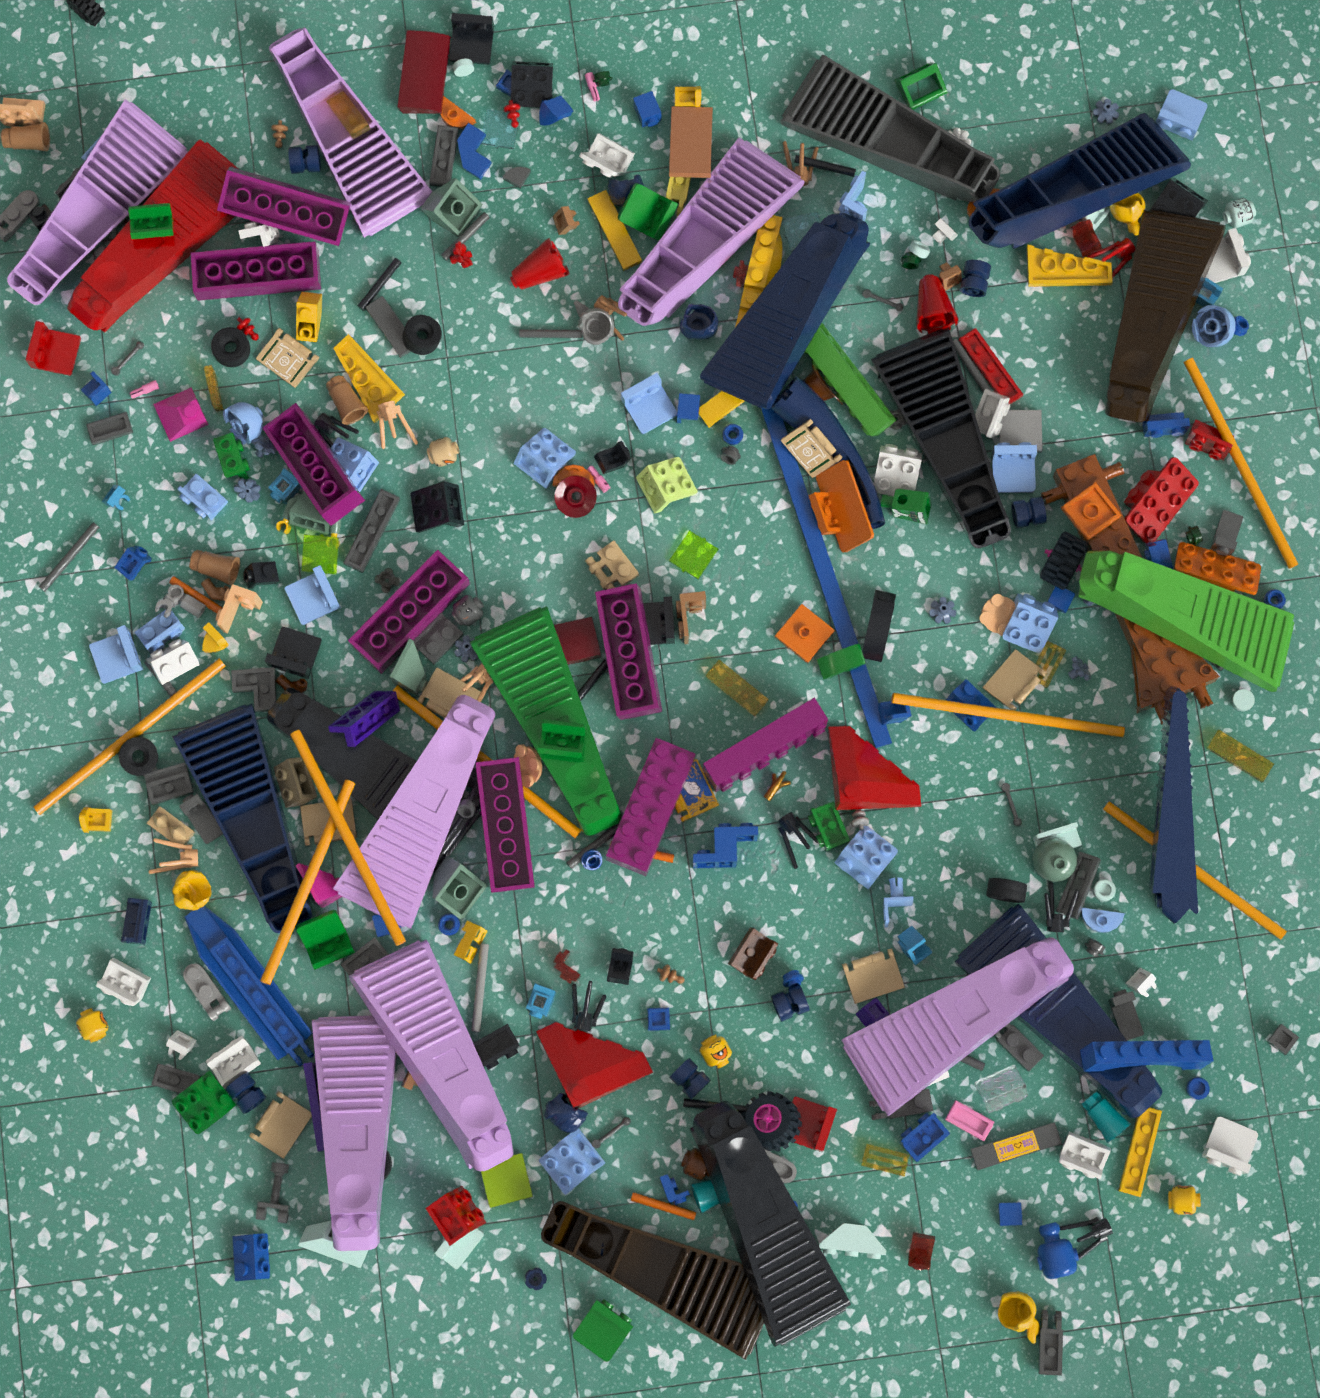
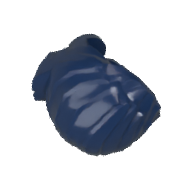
[608,174,644,206]
[680,304,719,340]
[544,1093,588,1133]

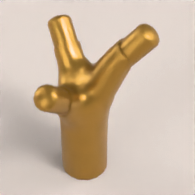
[763,771,791,801]

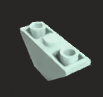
[298,1221,369,1268]
[818,1223,886,1259]

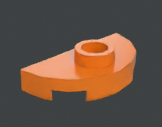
[441,96,476,128]
[552,464,595,487]

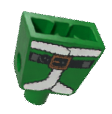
[881,489,932,524]

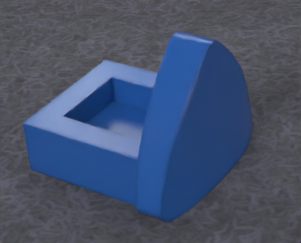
[539,96,574,126]

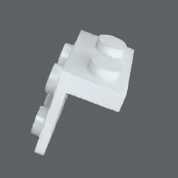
[579,133,635,178]
[1206,228,1251,283]
[873,444,922,496]
[1201,1117,1258,1176]

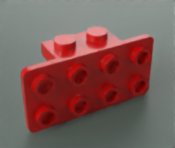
[1123,457,1199,544]

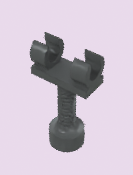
[457,768,479,818]
[256,1162,290,1223]

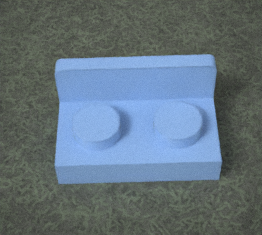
[177,474,228,520]
[134,609,185,654]

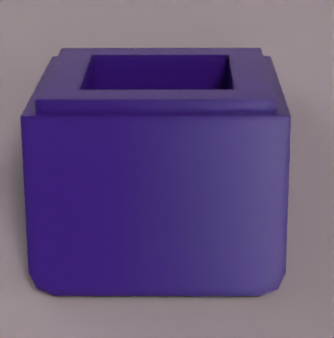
[856,998,890,1027]

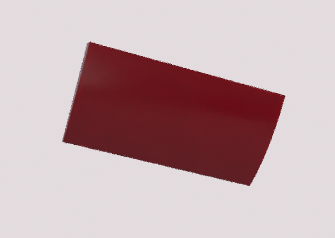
[398,30,451,114]
[554,617,601,665]

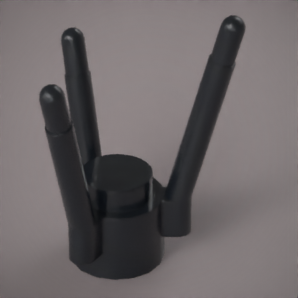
[314,413,359,448]
[778,812,818,869]
[1044,881,1079,932]
[572,981,606,1032]
[1060,1217,1113,1262]

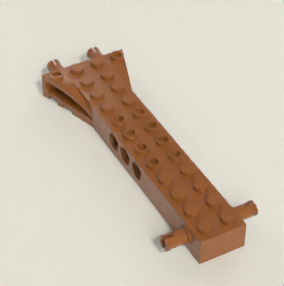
[1041,454,1220,725]

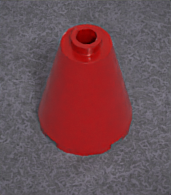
[510,238,570,290]
[916,274,958,334]

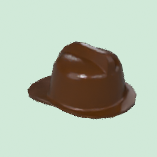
[803,365,843,405]

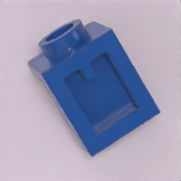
[114,546,152,581]
[659,1174,690,1205]

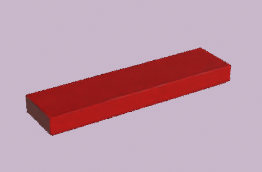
[958,328,1023,404]

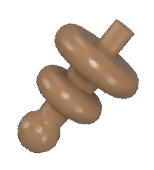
[271,120,288,148]
[657,964,685,984]

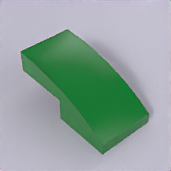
[817,644,866,680]

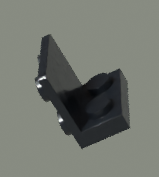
[449,13,494,65]
[511,61,553,108]
[1149,178,1208,218]
[410,481,464,533]
[643,596,675,645]
[265,627,322,679]

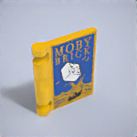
[675,759,719,822]

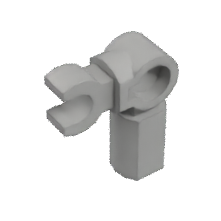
[155,585,206,618]

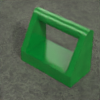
[894,62,948,110]

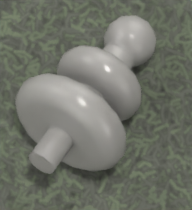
[851,809,869,830]

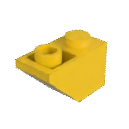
[296,292,322,342]

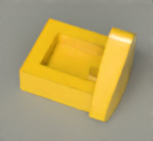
[675,86,701,107]
[202,622,229,653]
[79,807,112,833]

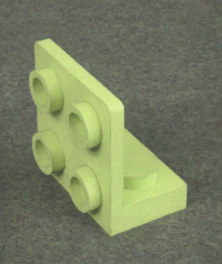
[636,457,698,514]

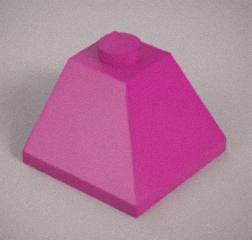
[153,387,209,442]
[296,863,342,908]

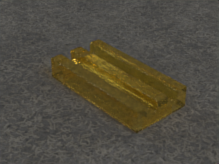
[204,365,224,412]
[1035,641,1066,689]
[861,1144,910,1177]

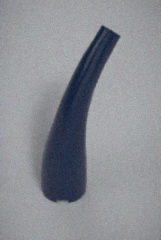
[771,376,885,529]

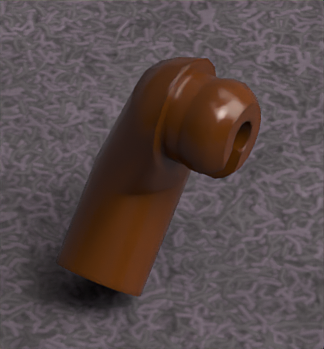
[276,674,308,693]

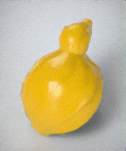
[1110,193,1145,235]
[998,1291,1040,1344]

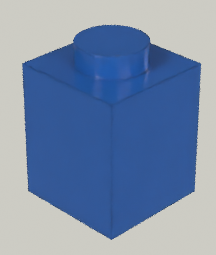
[633,91,661,128]

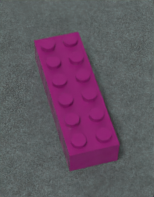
[217,167,351,246]
[191,241,321,301]
[263,403,365,526]
[348,550,470,674]
[595,583,663,720]
[703,697,828,792]
[606,738,696,876]
[476,757,535,893]

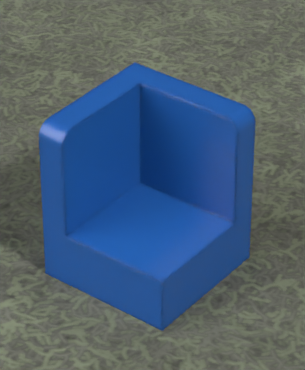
[81,371,112,406]
[677,393,700,423]
[877,701,912,725]

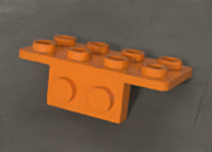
[809,460,874,552]
[1174,542,1261,595]

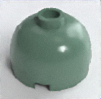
[1032,838,1077,882]

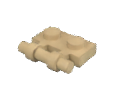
[585,540,639,590]

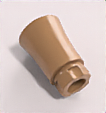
[1,122,50,152]
[326,375,368,425]
[189,550,240,586]

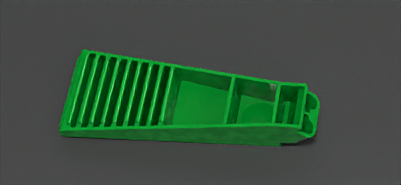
[469,606,622,836]

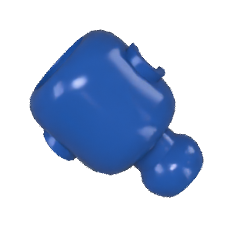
[1036,1222,1079,1279]

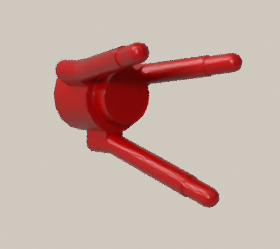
[1084,238,1135,279]

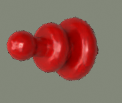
[503,100,520,128]
[236,317,259,341]

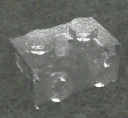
[974,1065,1028,1113]

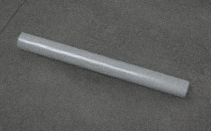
[471,944,489,1032]

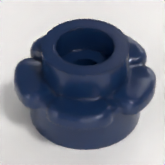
[525,1268,547,1290]

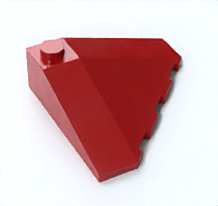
[828,726,921,810]
[536,1022,653,1109]

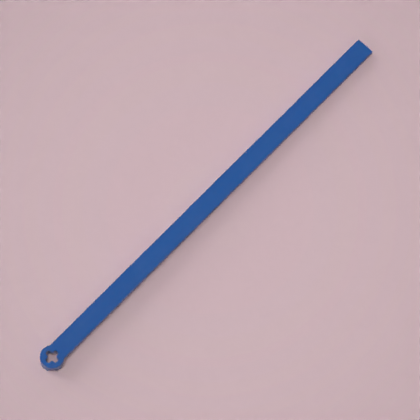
[761,407,892,748]

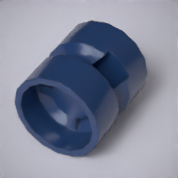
[288,145,321,174]
[960,260,991,297]
[1011,496,1047,529]
[771,984,810,1022]
[669,1058,711,1100]
[225,1072,267,1114]

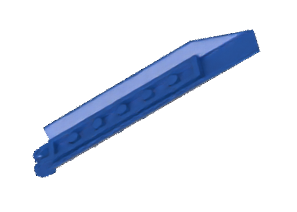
[185,906,315,1067]

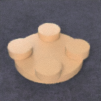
[979,594,1015,636]
[514,744,542,788]

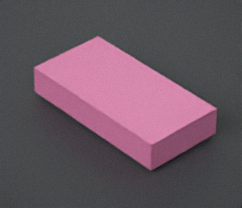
[945,1100,994,1142]

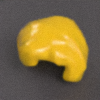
[172,870,212,911]

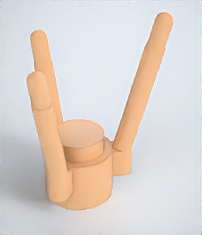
[377,401,418,449]
[460,663,493,702]
[149,838,198,874]

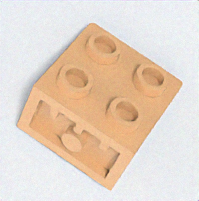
[0,97,46,127]
[216,584,263,634]

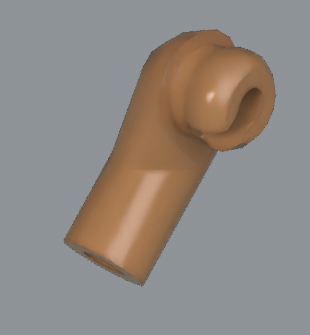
[201,578,230,601]

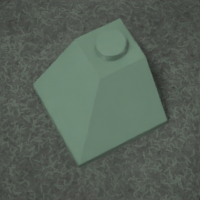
[420,178,483,237]
[390,638,428,696]
[432,856,488,920]

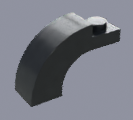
[862,590,896,662]

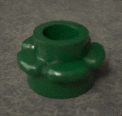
[593,71,613,87]
[901,252,921,270]
[1185,526,1203,546]

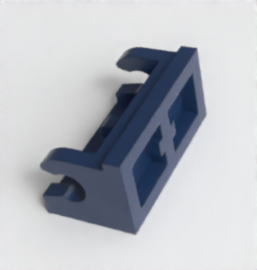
[121,898,152,945]

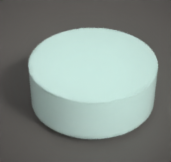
[453,58,474,77]
[909,240,930,258]
[1232,689,1255,712]
[1093,879,1116,902]

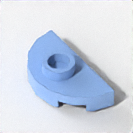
[1081,908,1125,933]

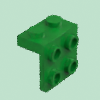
[618,183,678,241]
[296,910,355,970]
[172,1070,236,1134]
[573,1299,633,1362]

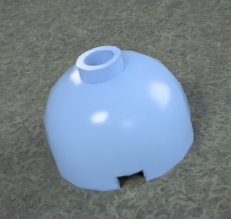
[1192,305,1235,347]
[223,402,263,445]

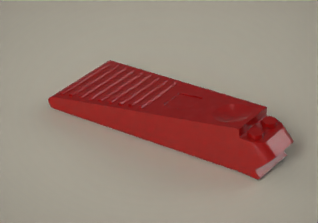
[67,139,239,333]

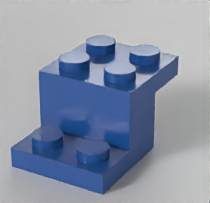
[693,823,758,869]

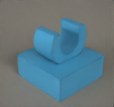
[101,485,130,510]

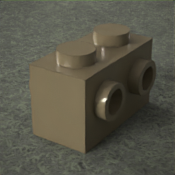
[273,757,317,808]

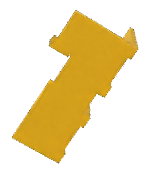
[454,921,487,964]

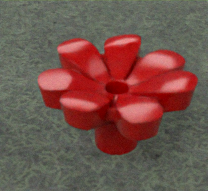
[450,241,473,268]

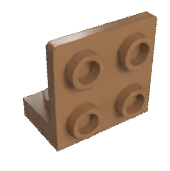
[676,591,706,644]

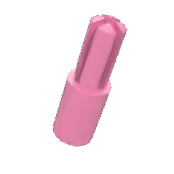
[584,72,600,101]
[130,380,159,398]
[587,466,610,493]

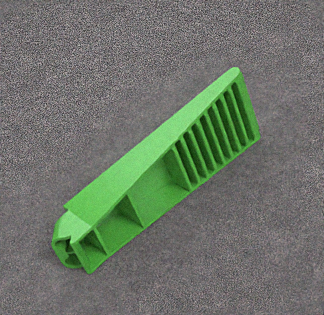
[1078,551,1294,692]

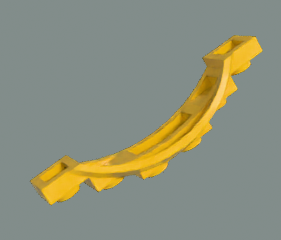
[735,215,783,327]

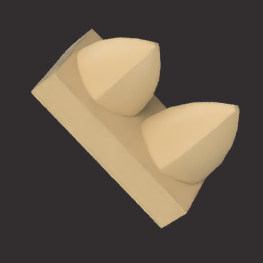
[147,806,195,845]

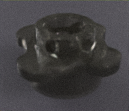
[375,568,400,593]

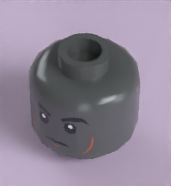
[451,595,484,626]

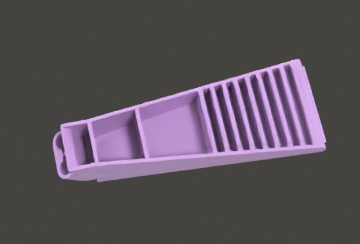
[269,27,432,238]
[7,99,188,305]
[618,138,804,326]
[333,695,495,929]
[841,937,1074,1116]
[349,940,514,1171]
[312,1015,397,1251]

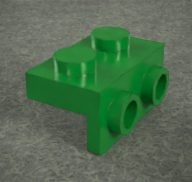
[128,203,174,239]
[213,432,250,479]
[538,720,586,758]
[808,801,850,851]

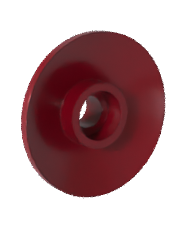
[554,475,597,518]

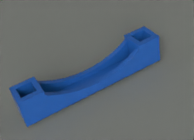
[1080,1040,1214,1072]

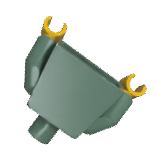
[276,491,342,548]

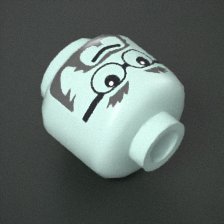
[1223,198,1256,228]

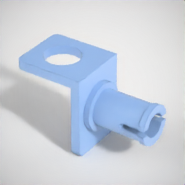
[883,877,913,928]

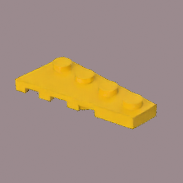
[1026,244,1113,287]
[333,334,405,423]

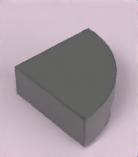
[502,167,531,189]

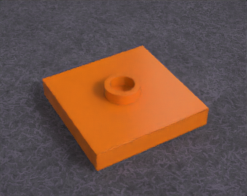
[1061,482,1122,541]
[775,604,835,664]

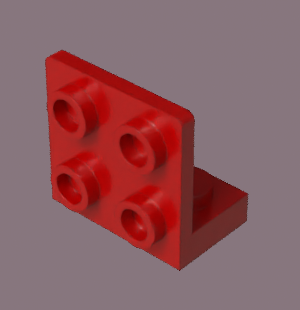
[25,321,81,376]
[1185,419,1234,460]
[792,1096,837,1152]
[425,1186,486,1246]

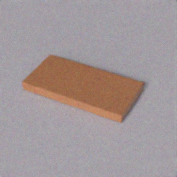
[669,106,713,178]

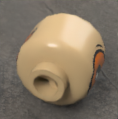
[427,437,460,467]

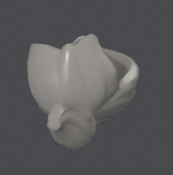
[574,300,615,345]

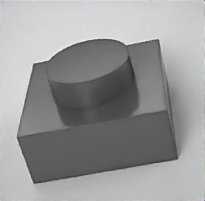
[1267,1024,1299,1055]

